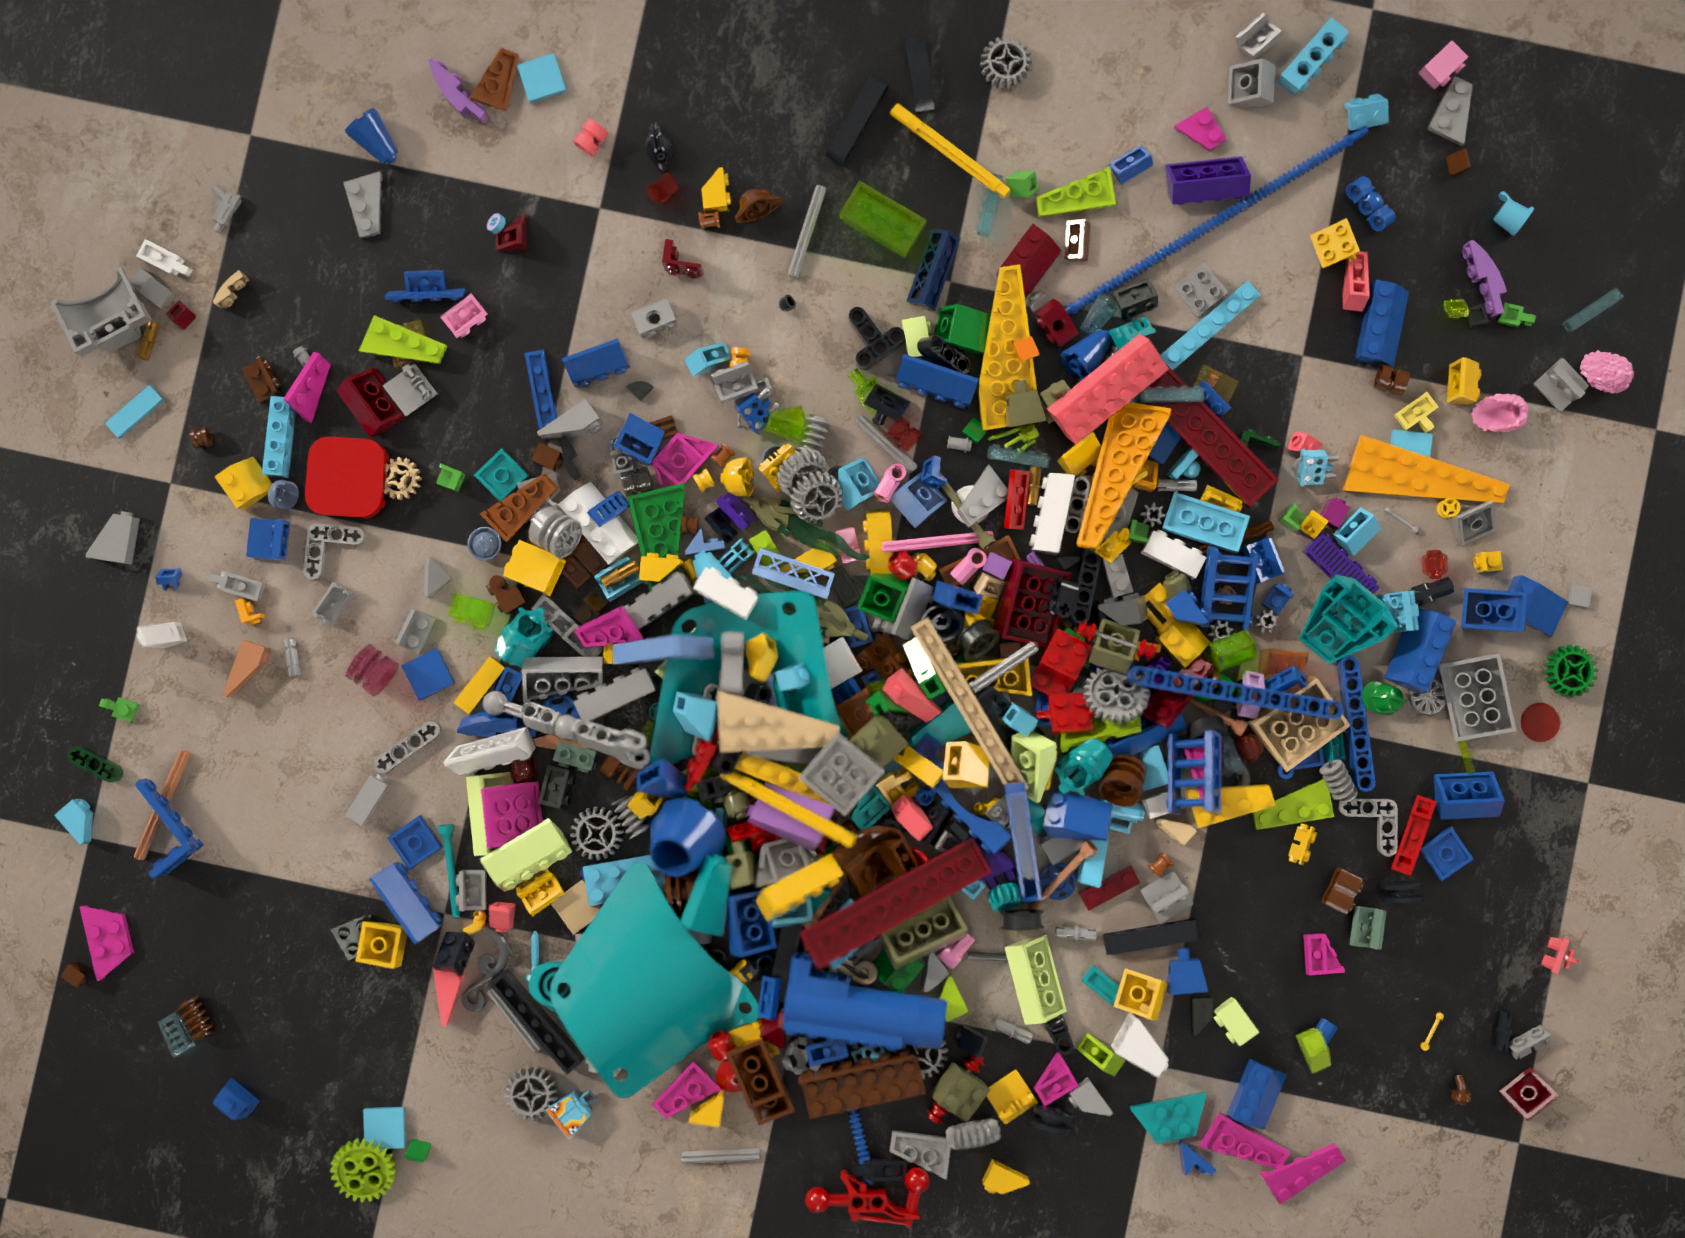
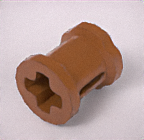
[698,210,720,230]
[710,442,735,468]
[1148,852,1174,878]

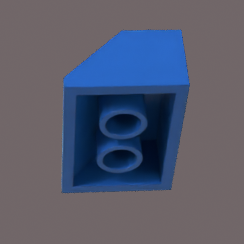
[562,338,630,388]
[1434,772,1505,819]
[1227,1058,1287,1130]

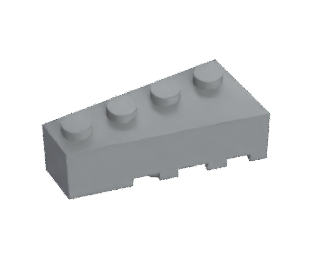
[623,572,696,630]
[522,657,603,703]
[573,666,658,722]

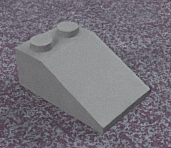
[537,398,604,441]

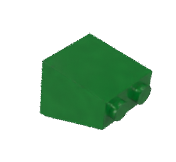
[934,304,991,356]

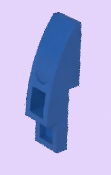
[457,711,537,738]

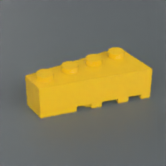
[1186,784,1276,828]

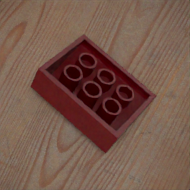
[993,558,1073,648]

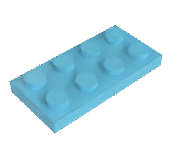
[1162,492,1250,554]
[583,855,666,906]

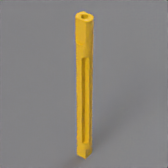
[890,103,1010,199]
[720,770,857,847]

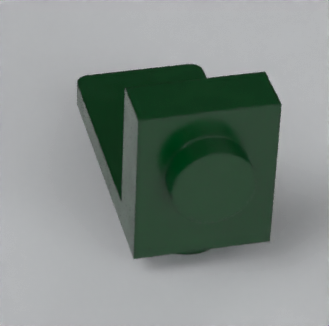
[1239,429,1281,449]

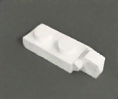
[136,239,193,277]

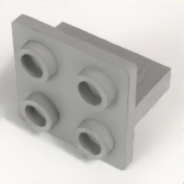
[1534,358,1589,412]
[711,362,759,405]
[1140,870,1193,924]

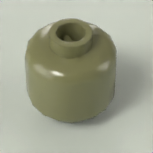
[1163,570,1192,599]
[723,789,751,820]

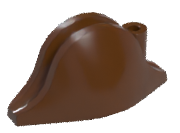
[735,189,783,223]

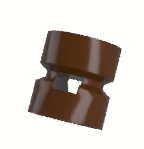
[1374,364,1410,396]

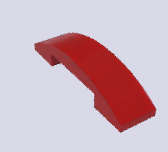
[1391,795,1437,876]

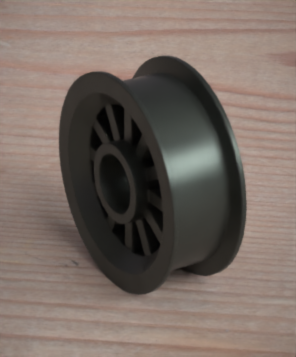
[955,619,1000,662]
[1000,909,1045,930]

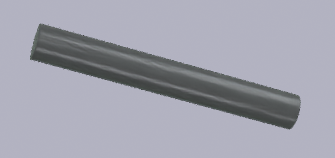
[968,952,1008,962]

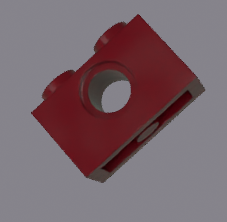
[1034,299,1079,347]

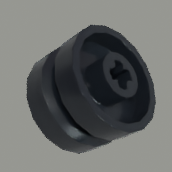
[921,604,964,654]

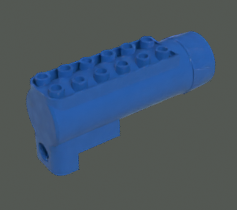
[783,952,947,1050]

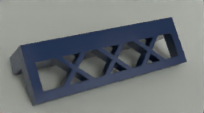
[907,229,960,311]

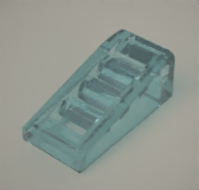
[1080,294,1119,336]
[158,1012,196,1058]

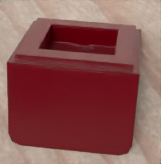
[166,300,197,330]

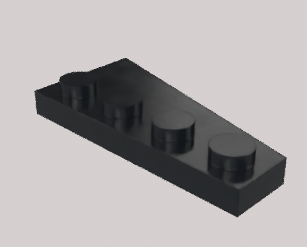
[975,685,1045,754]

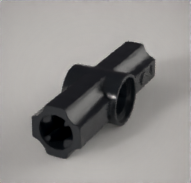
[1408,577,1454,606]

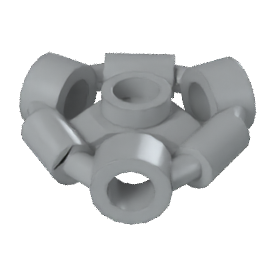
[782,1035,821,1075]

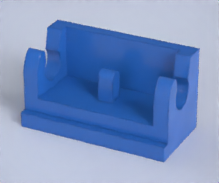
[1264,665,1307,704]

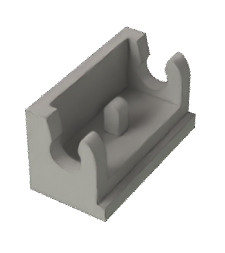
[311,582,355,626]

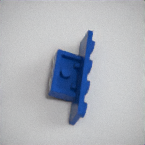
[385,270,466,302]

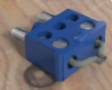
[734,388,780,435]

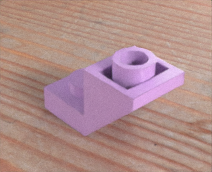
[1237,670,1265,719]

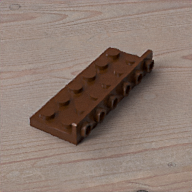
[798,1048,926,1119]

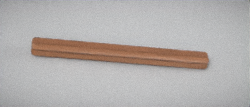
[134,750,191,861]

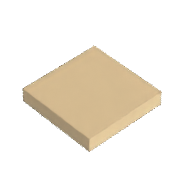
[551,879,602,935]

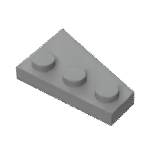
[343,171,382,239]

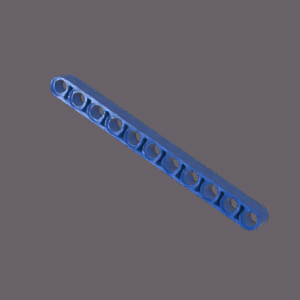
[1127,666,1343,719]

